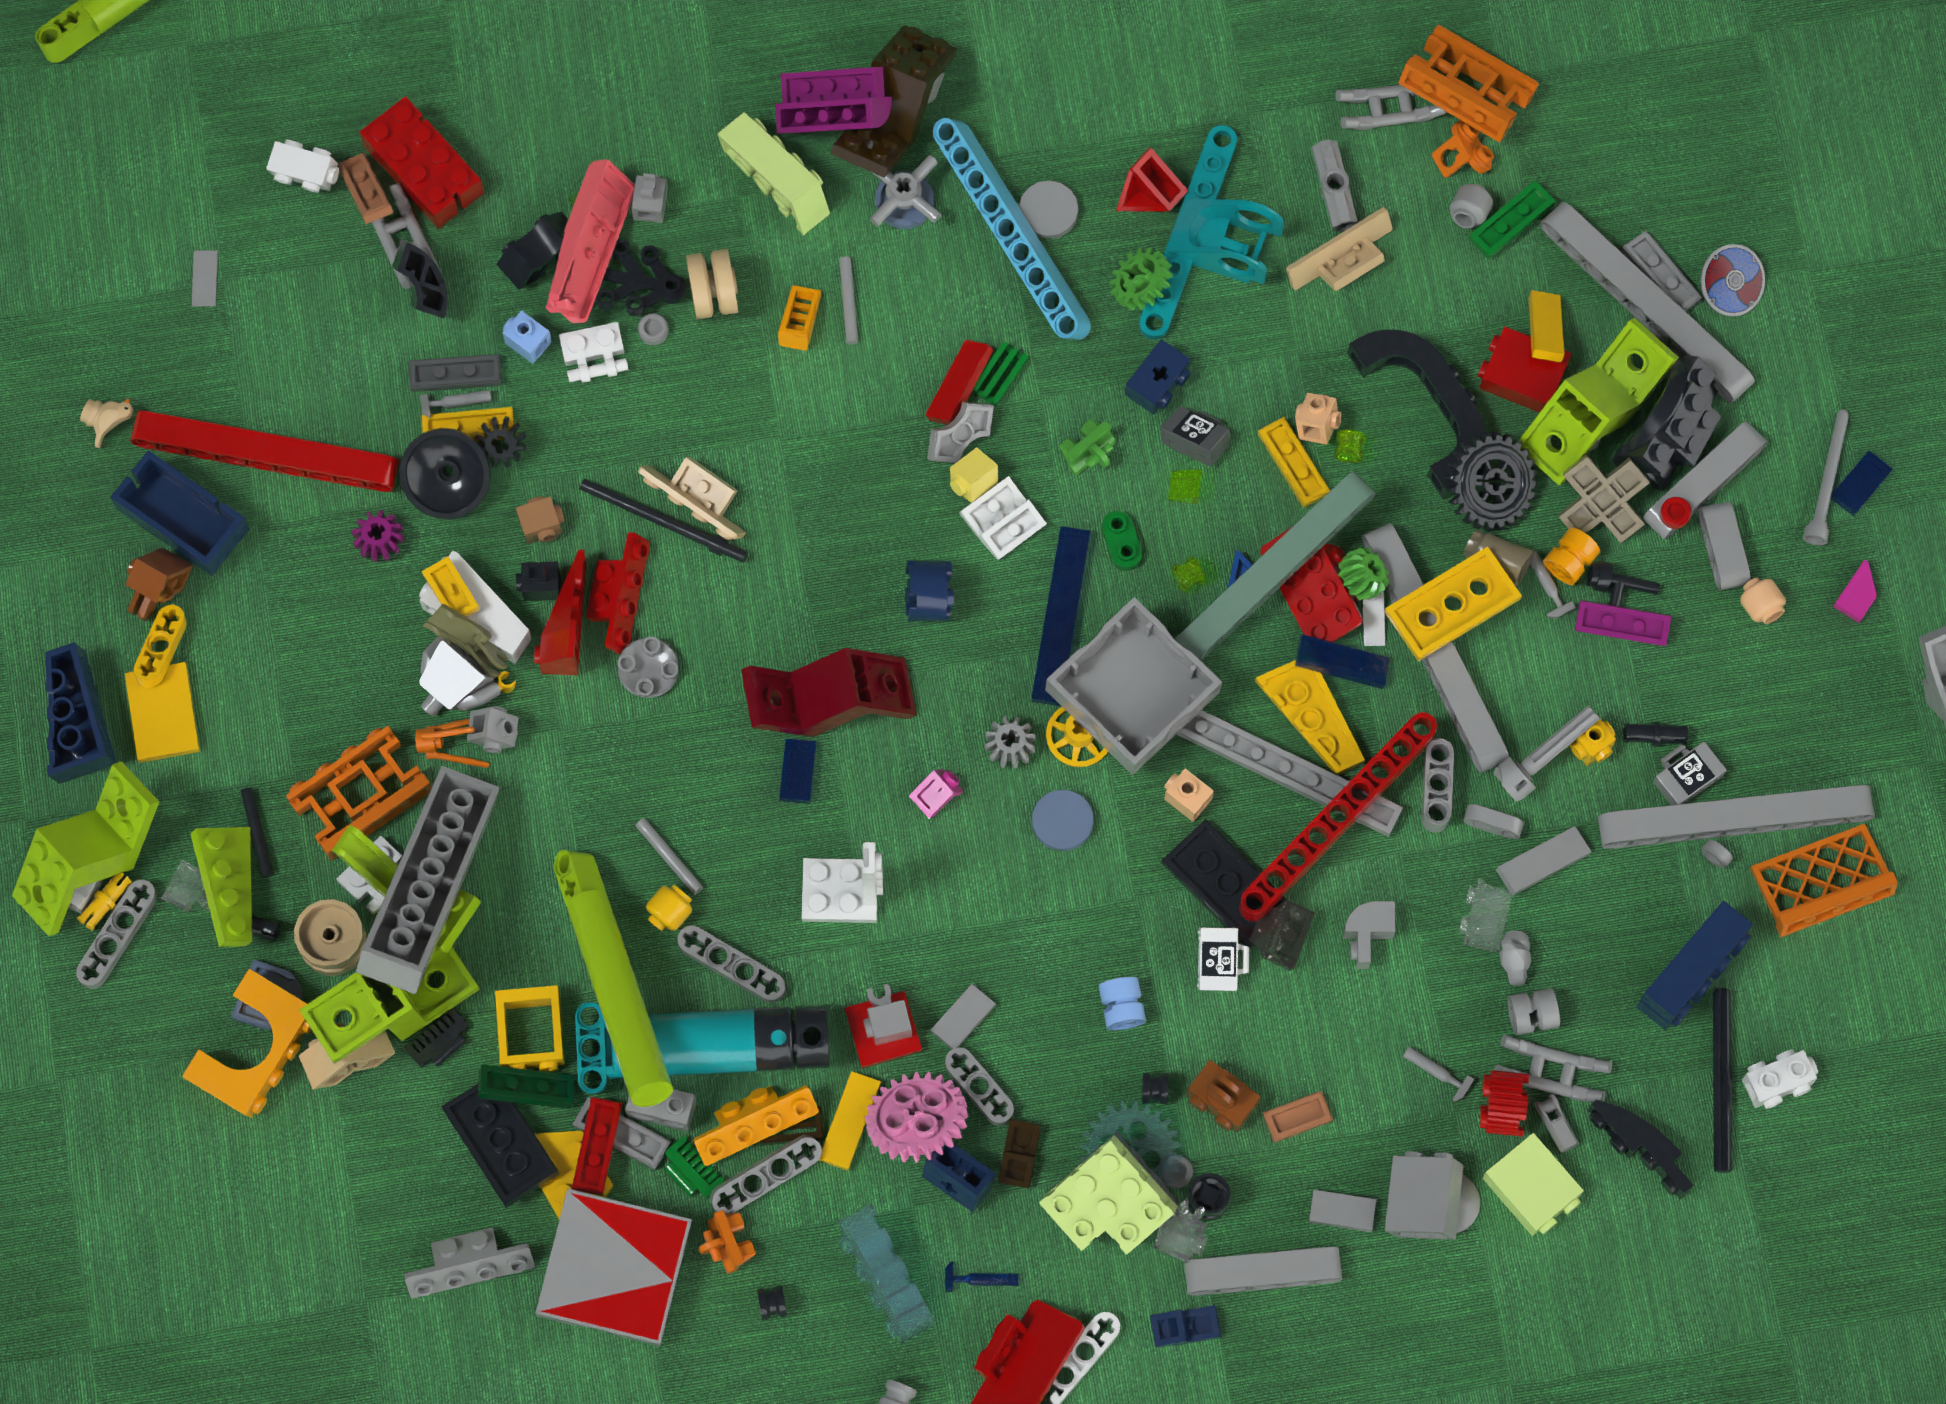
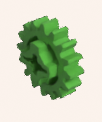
[1110,247,1173,311]

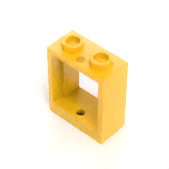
[495,985,565,1072]

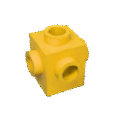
[1570,715,1616,766]

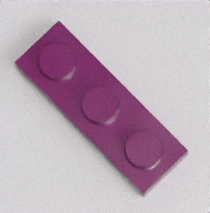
[1574,599,1672,646]

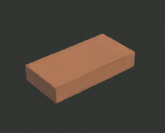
[1262,1091,1333,1144]

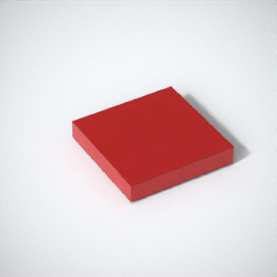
[844,991,922,1069]

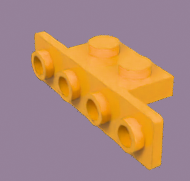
[693,1085,819,1166]

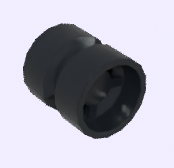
[1187,1173,1231,1222]

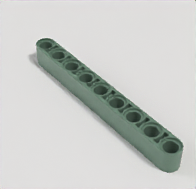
[1174,471,1376,661]

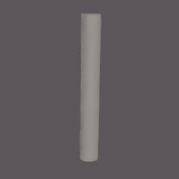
[839,257,858,345]
[635,818,703,895]

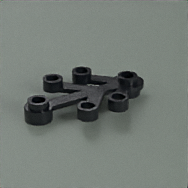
[597,239,687,316]

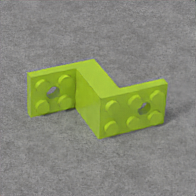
[1519,318,1679,485]
[12,762,159,936]
[299,947,480,1064]

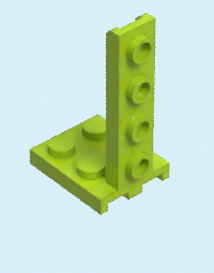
[332,825,481,954]

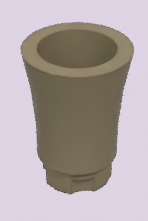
[1464,529,1535,588]

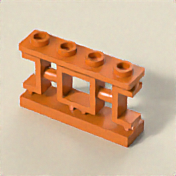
[1398,25,1539,143]
[286,726,432,861]

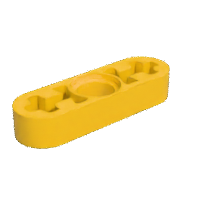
[134,605,187,688]

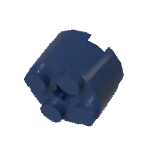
[905,560,954,621]

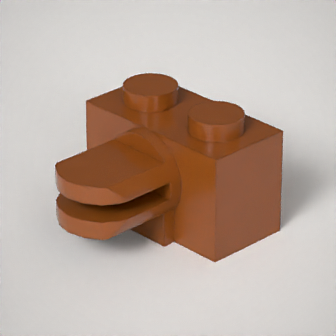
[125,548,193,621]
[1186,1060,1261,1132]

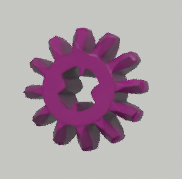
[352,509,404,563]

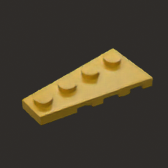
[1255,653,1365,776]

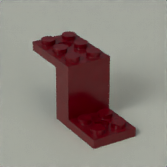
[741,648,917,737]

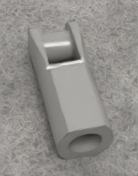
[1534,1094,1579,1154]

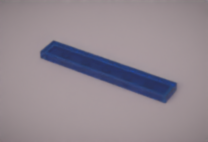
[1031,526,1091,706]

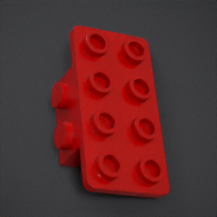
[1260,526,1363,651]
[971,1300,1085,1404]

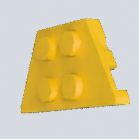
[535,1130,613,1220]

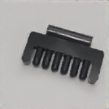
[405,1008,468,1067]

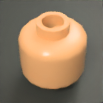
[1740,577,1786,624]

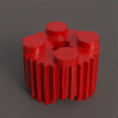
[1479,1070,1529,1137]

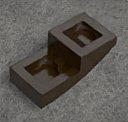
[998,1118,1041,1188]

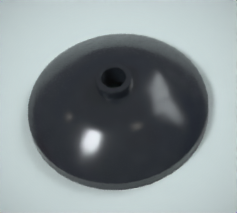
[400,428,491,519]

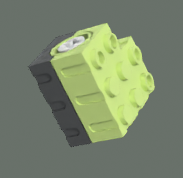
[1039,1130,1180,1255]

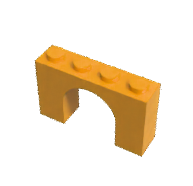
[182,969,312,1118]

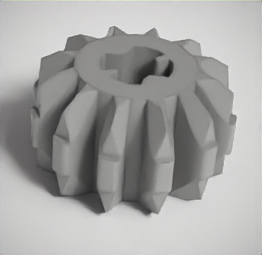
[984,716,1036,769]

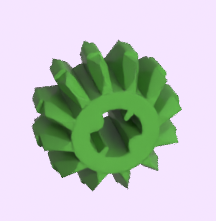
[1338,547,1389,601]

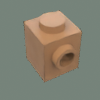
[516,496,565,545]

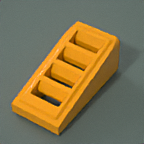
[778,285,821,351]

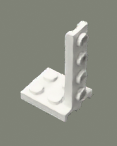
[802,842,883,923]

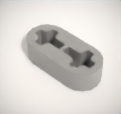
[1463,804,1524,839]

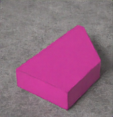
[1833,559,1877,623]

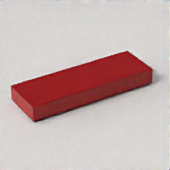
[925,339,993,425]
[572,1097,622,1196]

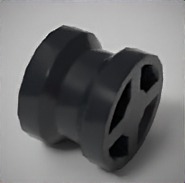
[1142,1072,1168,1104]
[757,1285,787,1321]

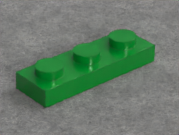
[1468,180,1555,260]

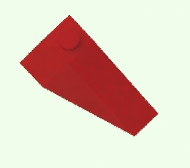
[534,549,587,676]

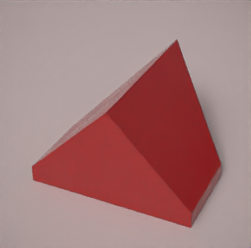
[1116,148,1189,212]

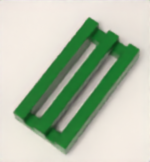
[972,341,1029,407]

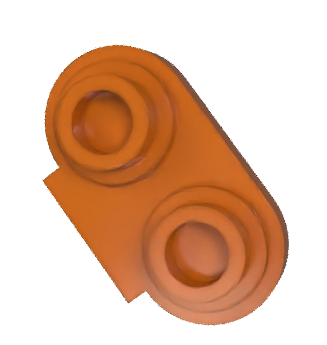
[1432,120,1494,178]

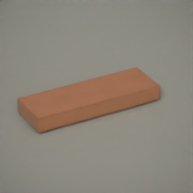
[337,153,393,224]

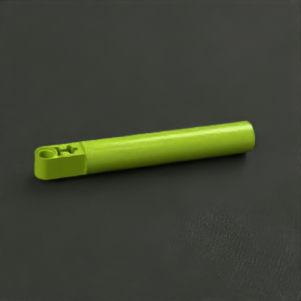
[35,0,150,63]
[554,850,673,1107]

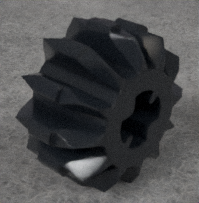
[475,416,526,467]

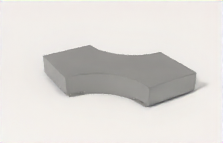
[927,402,994,463]

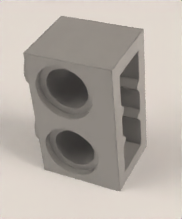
[625,1089,697,1132]

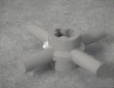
[870,155,941,227]

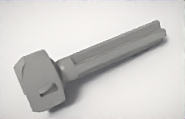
[1494,705,1600,801]

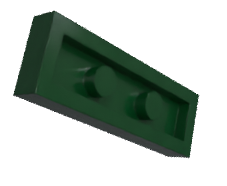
[478,1064,574,1109]

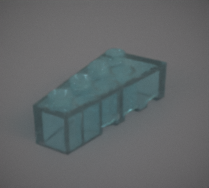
[837,1204,935,1344]

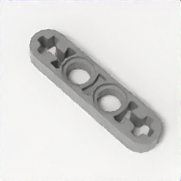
[76,879,157,989]
[678,926,786,1003]
[710,1135,822,1214]

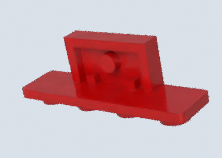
[586,532,650,655]

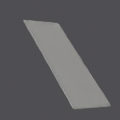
[192,250,218,306]

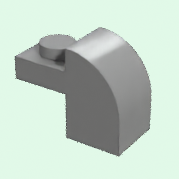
[1343,901,1395,969]

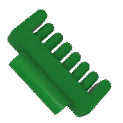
[664,1136,725,1199]

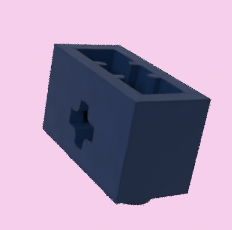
[1125,339,1191,415]
[922,1144,996,1212]

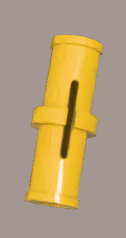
[77,873,133,931]

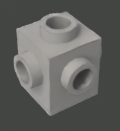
[467,706,519,753]

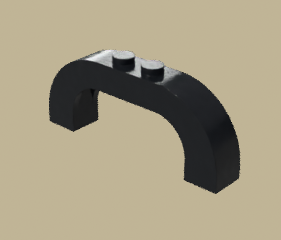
[1347,329,1485,500]

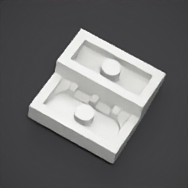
[959,476,1046,560]

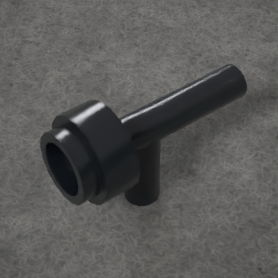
[1587,560,1660,606]

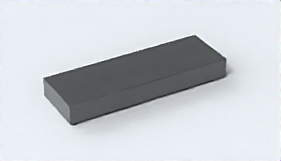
[409,354,501,392]

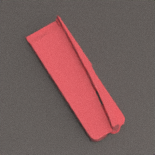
[545,159,635,323]

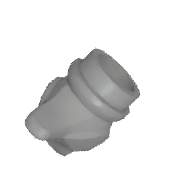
[1499,931,1531,986]

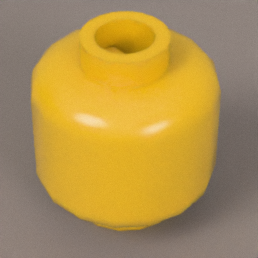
[646,884,692,932]

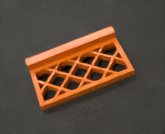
[1750,824,1898,937]

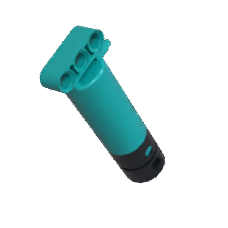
[575,1002,830,1094]

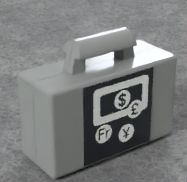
[1653,742,1726,805]

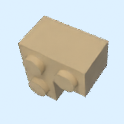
[299,1023,395,1089]

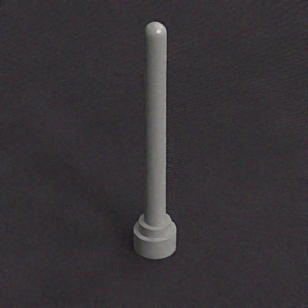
[1803,409,1849,546]

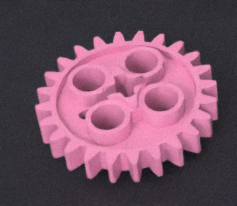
[865,1072,968,1163]

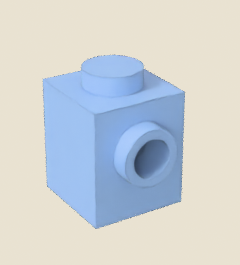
[503,310,552,364]

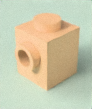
[1164,769,1214,822]

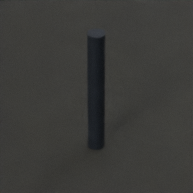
[240,787,274,878]

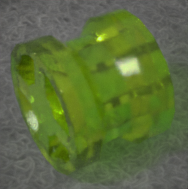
[1334,430,1367,463]
[1170,556,1206,593]

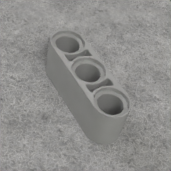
[1698,501,1751,591]
[1421,738,1454,833]

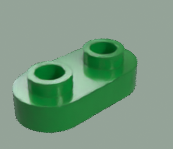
[1102,511,1142,571]

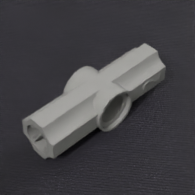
[1311,139,1358,232]

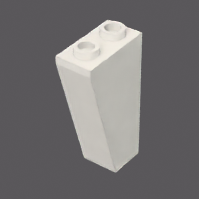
[419,551,532,664]

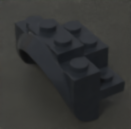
[1613,356,1721,490]

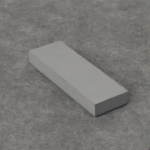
[1621,230,1702,312]
[1496,826,1591,896]
[573,1097,671,1171]

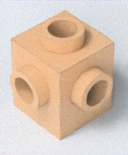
[1295,393,1341,445]

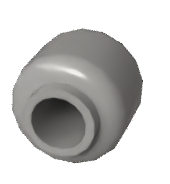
[1449,184,1493,229]

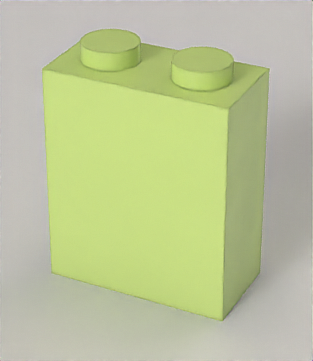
[1482,1133,1584,1236]

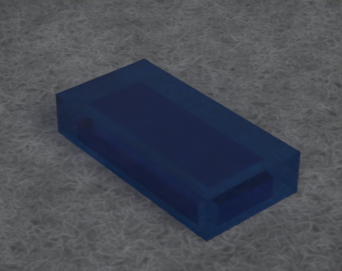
[1830,451,1892,516]
[779,739,817,804]

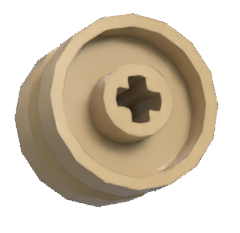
[686,248,738,320]
[294,899,367,976]

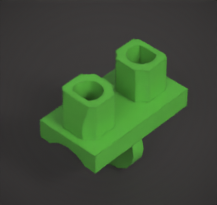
[1059,419,1117,476]

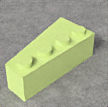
[717,112,830,235]

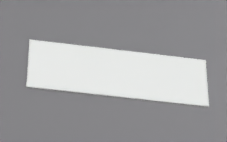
[1363,591,1385,646]

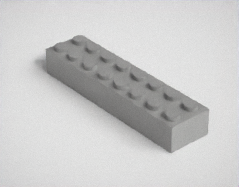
[356,766,500,994]

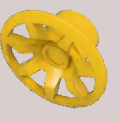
[1046,707,1108,767]

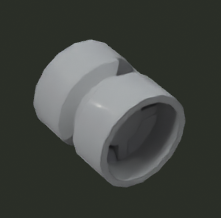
[1507,987,1560,1036]

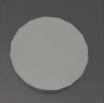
[1019,180,1078,239]

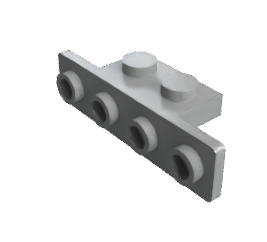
[404,1227,535,1298]

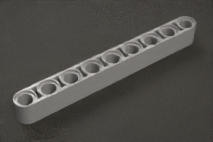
[1540,202,1755,403]
[1362,523,1509,773]
[1598,785,1875,849]

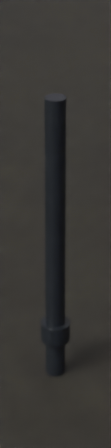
[580,479,748,563]

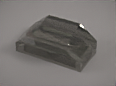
[1250,900,1315,971]

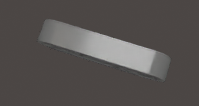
[945,1047,1014,1126]

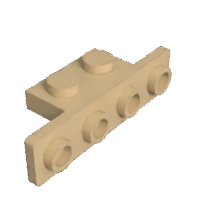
[1286,207,1393,292]
[638,457,746,540]

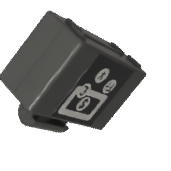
[1160,406,1230,467]

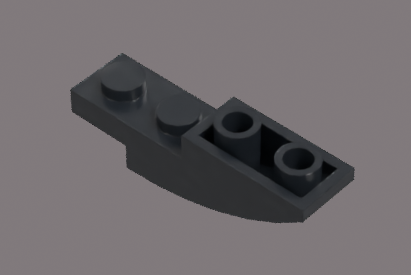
[1588,1100,1694,1199]

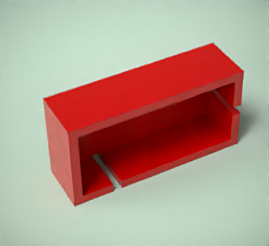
[359,96,484,229]

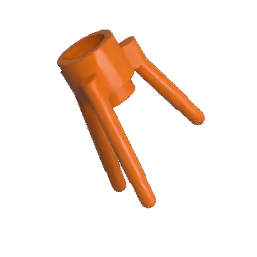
[415,718,489,768]

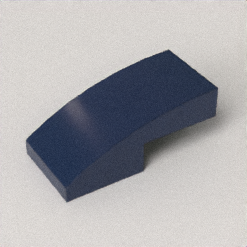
[1150,1305,1222,1348]

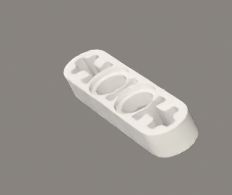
[1048,1312,1120,1404]

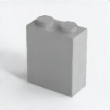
[1385,1151,1464,1240]

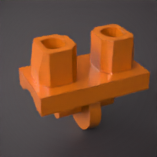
[698,1210,756,1274]

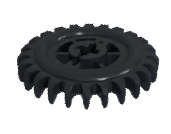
[1444,431,1538,531]

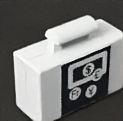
[1197,927,1249,991]

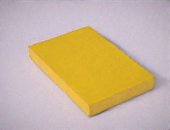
[125,662,200,763]

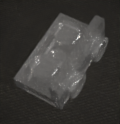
[1458,878,1512,953]

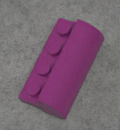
[775,67,892,134]

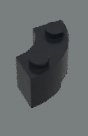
[496,211,568,290]
[392,239,447,319]

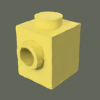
[950,448,998,503]

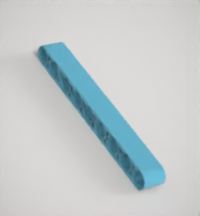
[933,118,1091,340]

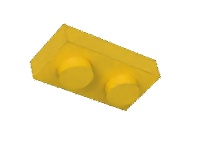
[422,556,480,617]

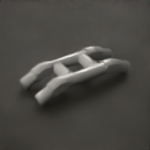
[1335,84,1447,130]
[372,183,441,289]
[1494,1035,1612,1102]

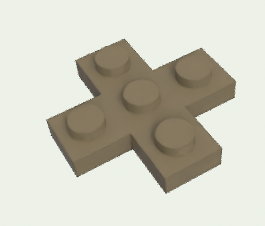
[1558,454,1650,543]

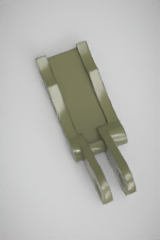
[423,604,508,677]

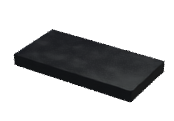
[1161,819,1293,949]
[441,1084,560,1208]

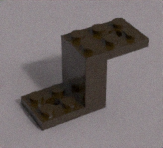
[831,25,957,178]

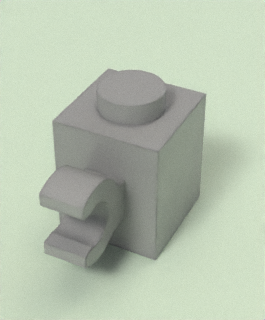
[631,173,668,223]
[863,984,912,1046]

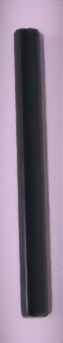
[1713,988,1732,1173]

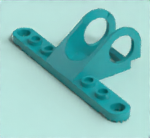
[1139,125,1284,340]

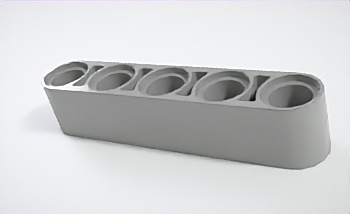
[1642,421,1768,540]
[1184,1247,1343,1296]

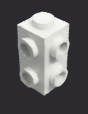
[266,139,339,193]
[1742,1049,1818,1109]

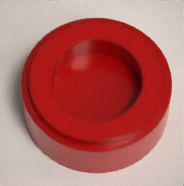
[1659,497,1692,529]

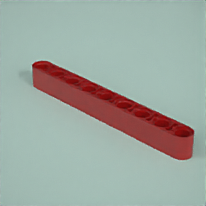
[130,411,400,492]
[1239,712,1437,921]

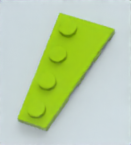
[190,827,252,947]

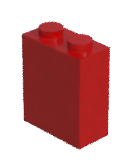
[1477,326,1572,413]

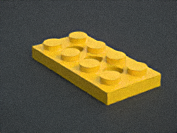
[1384,546,1522,662]

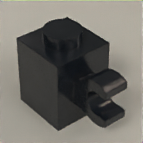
[516,561,561,601]

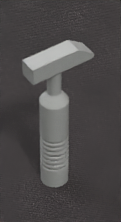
[420,390,491,418]
[1530,551,1576,619]
[1403,1046,1474,1102]

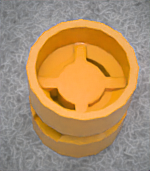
[1543,527,1600,585]

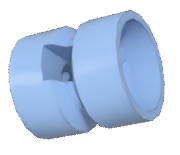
[1099,977,1146,1030]

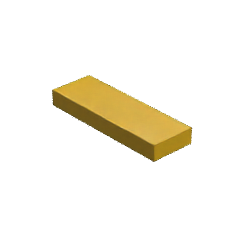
[1529,290,1564,362]
[422,407,514,442]
[1258,417,1330,509]
[819,1071,881,1171]

